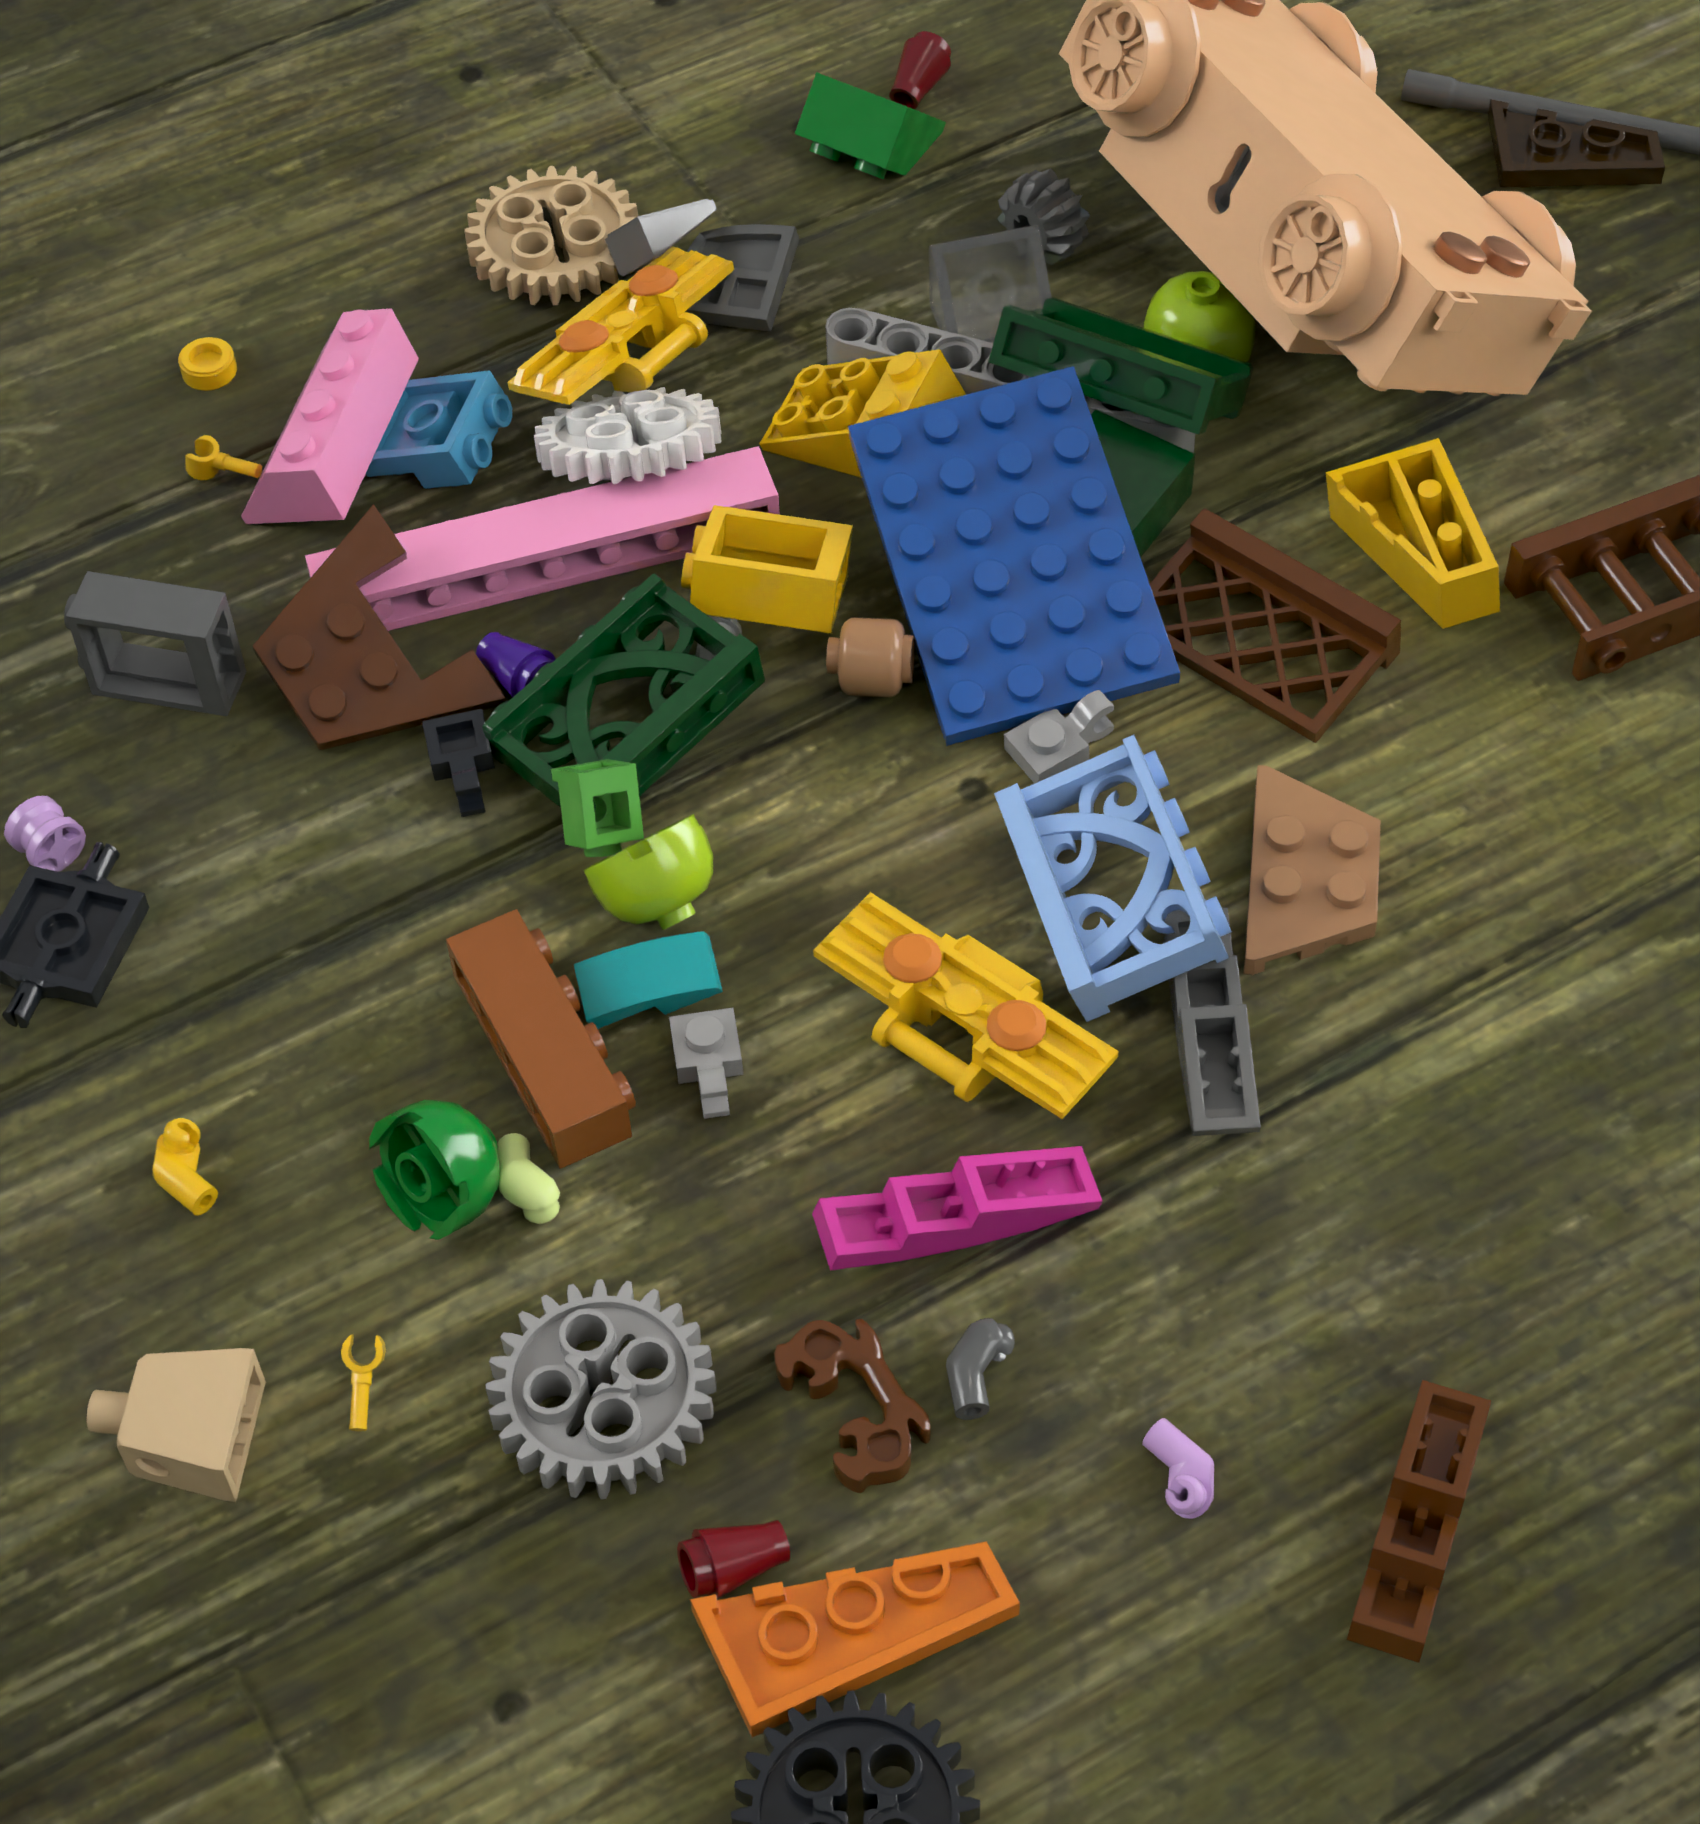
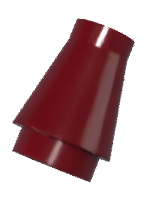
[889,31,951,109]
[677,1520,790,1599]

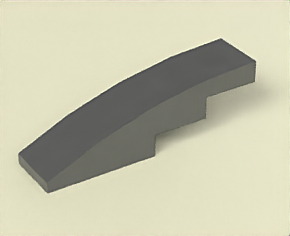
[1163,908,1261,1136]

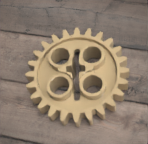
[464,166,638,305]

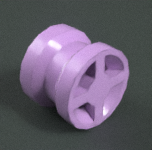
[4,796,86,872]

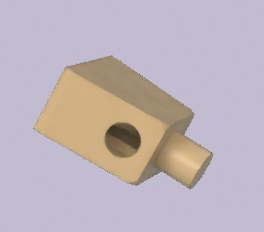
[87,1348,266,1502]

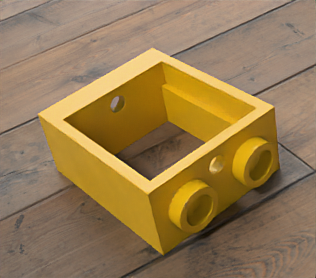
[681,505,853,633]

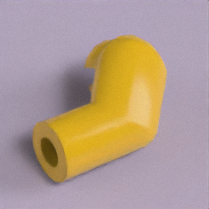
[152,1118,218,1216]

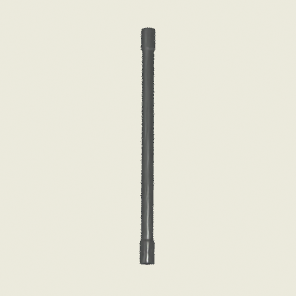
[1401,69,1700,155]

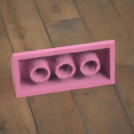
[241,308,419,524]

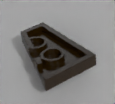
[1488,99,1665,188]

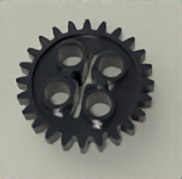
[731,1690,980,1824]

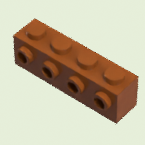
[446,909,636,1169]

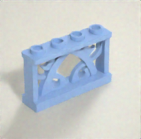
[994,735,1232,1022]

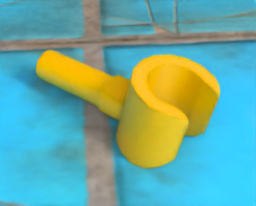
[185,435,262,480]
[341,1334,386,1431]

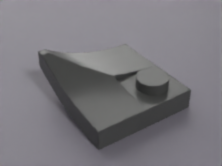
[685,224,799,332]

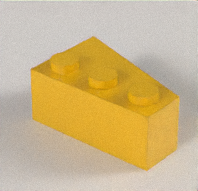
[1326,438,1500,629]

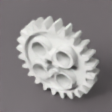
[534,387,722,484]

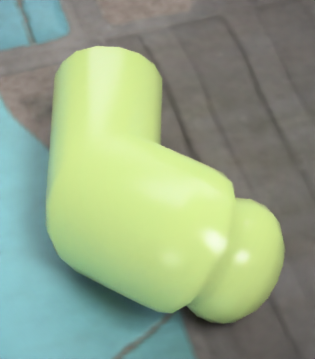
[497,1133,560,1224]

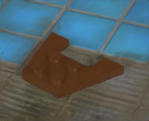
[253,504,506,750]

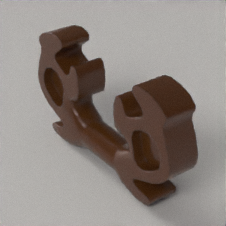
[774,1319,930,1493]

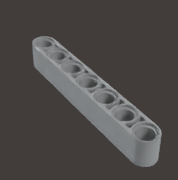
[826,308,1195,453]

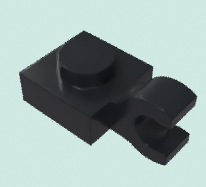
[422,709,495,817]

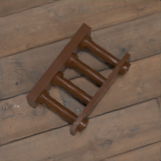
[1504,475,1700,681]

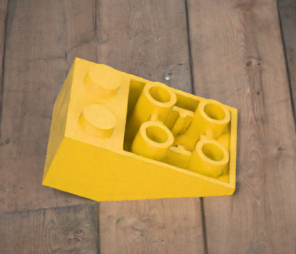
[760,349,966,478]

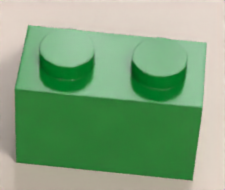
[795,72,946,179]

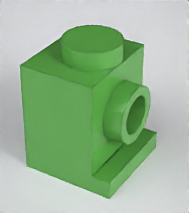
[551,759,644,857]

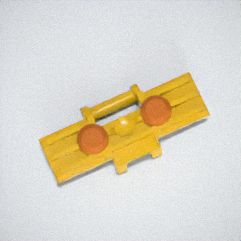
[507,246,735,405]
[813,892,1119,1119]

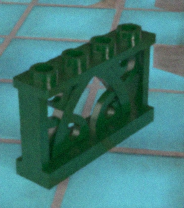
[988,297,1253,435]
[482,574,765,812]

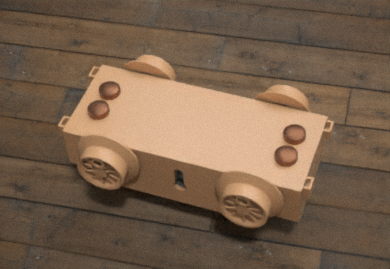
[1059,0,1592,396]

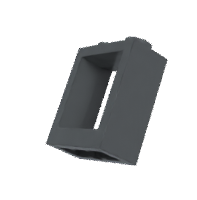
[64,571,247,716]

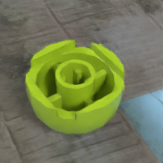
[1144,271,1255,362]
[583,814,713,930]

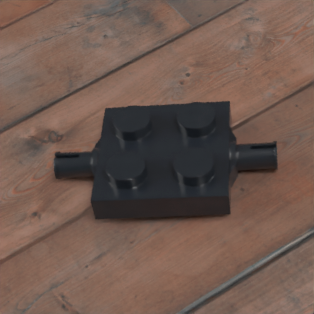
[0,842,150,1028]

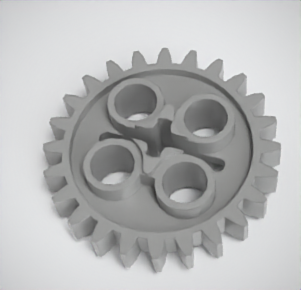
[486,1279,716,1499]

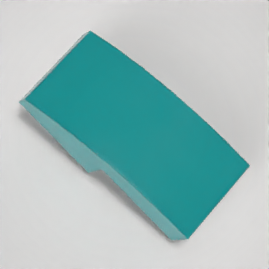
[574,931,723,1029]

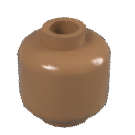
[826,617,915,697]

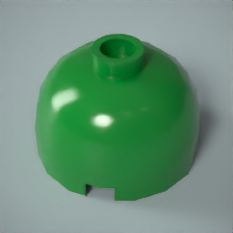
[369,1100,500,1240]

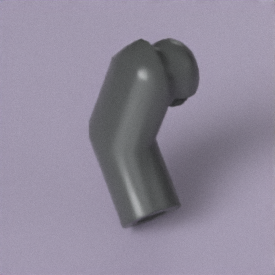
[946,1318,1015,1420]

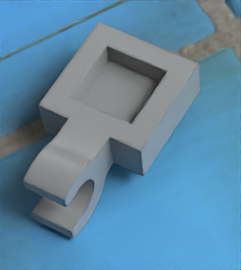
[1004,690,1114,784]
[669,1008,743,1119]

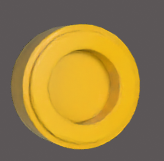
[178,337,237,391]

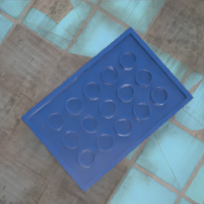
[848,366,1180,746]

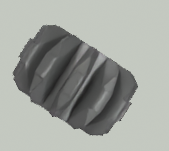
[997,168,1090,266]

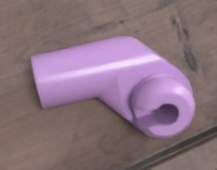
[1142,1418,1214,1519]

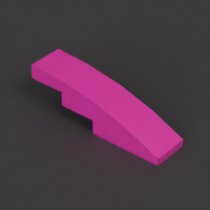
[812,1146,1103,1271]

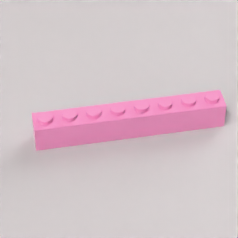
[305,446,780,631]

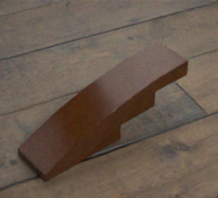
[1347,1380,1491,1663]

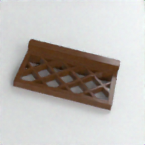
[1150,508,1401,743]

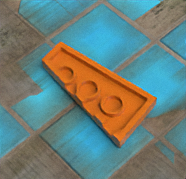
[690,1541,1020,1738]

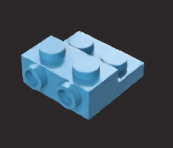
[366,370,512,489]

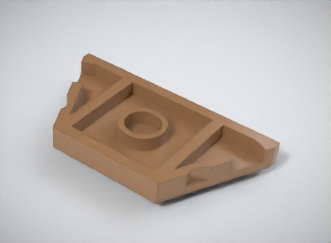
[1244,765,1381,975]

